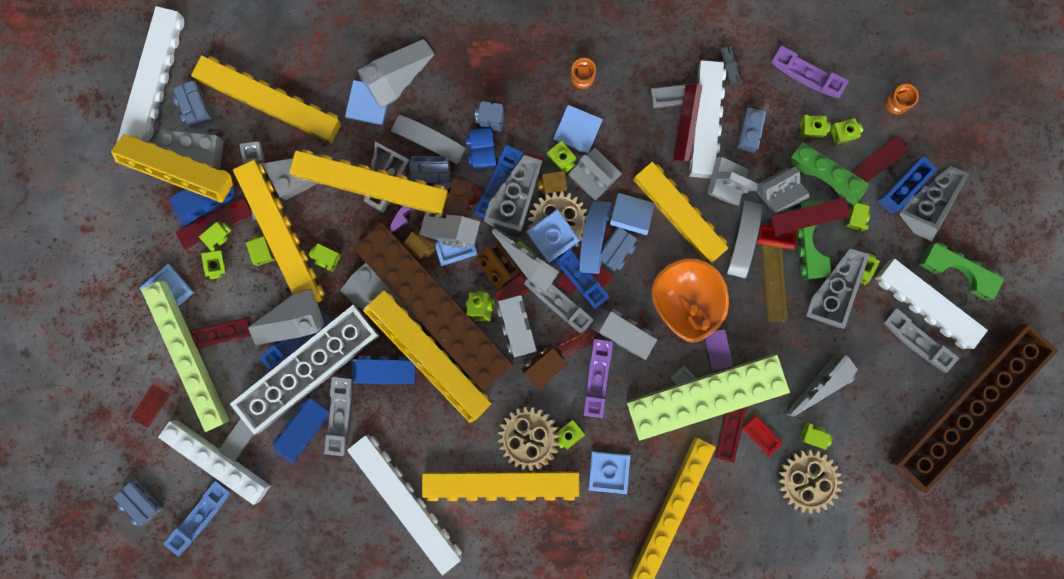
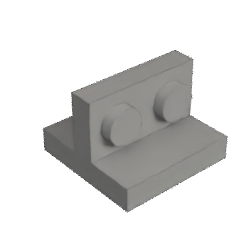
[568,148,622,201]
[707,157,758,205]
[756,166,809,215]

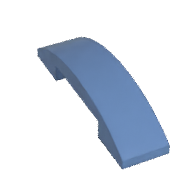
[580,201,612,274]
[163,481,231,556]

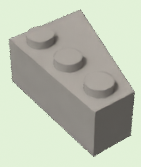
[158,130,224,170]
[364,142,410,213]
[262,153,322,201]
[419,212,480,248]
[496,295,536,357]
[588,307,657,360]

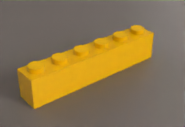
[111,134,233,203]
[633,162,728,264]

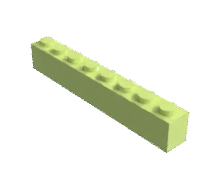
[141,281,230,432]

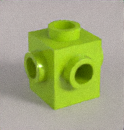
[466,290,495,321]

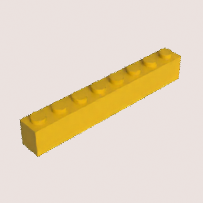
[191,55,341,144]
[289,149,449,216]
[233,160,325,303]
[363,291,491,423]
[629,437,716,579]
[422,471,579,501]

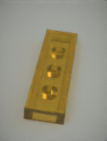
[761,246,788,323]

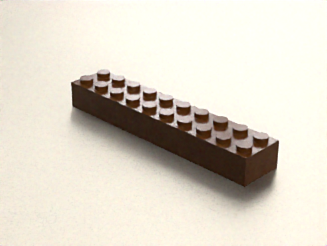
[353,223,513,391]
[889,324,1058,493]

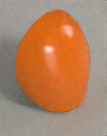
[652,259,729,342]

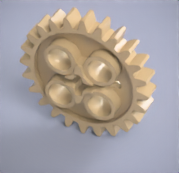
[527,191,587,251]
[498,407,561,471]
[777,449,842,514]

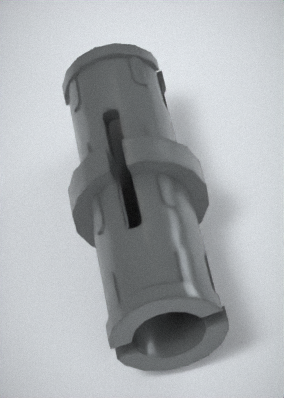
[720,46,742,86]

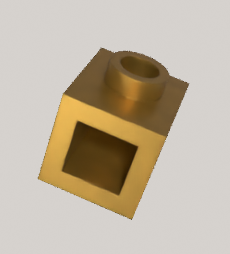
[536,171,567,194]
[403,226,438,260]

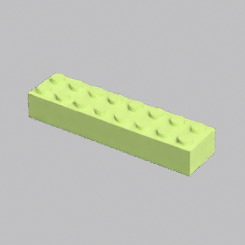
[626,354,790,441]

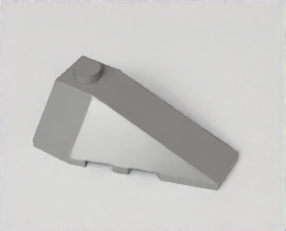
[358,39,434,109]
[484,155,542,237]
[900,166,969,241]
[492,229,559,293]
[806,249,870,330]
[341,263,419,323]
[248,289,325,345]
[786,355,858,417]

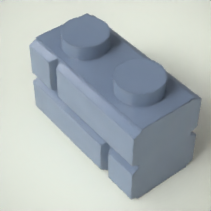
[172,81,212,127]
[475,101,504,132]
[736,108,766,153]
[409,156,450,185]
[601,227,637,272]
[114,480,163,526]

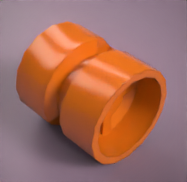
[570,58,596,89]
[885,84,919,115]

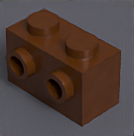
[444,179,475,218]
[475,241,521,289]
[522,344,568,390]

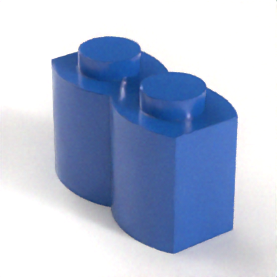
[466,128,496,170]

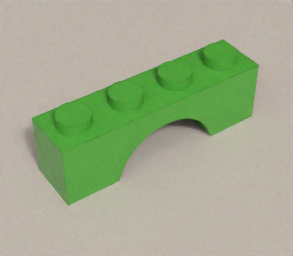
[790,142,869,206]
[794,200,831,280]
[918,242,1004,300]

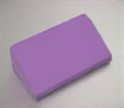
[705,329,733,371]

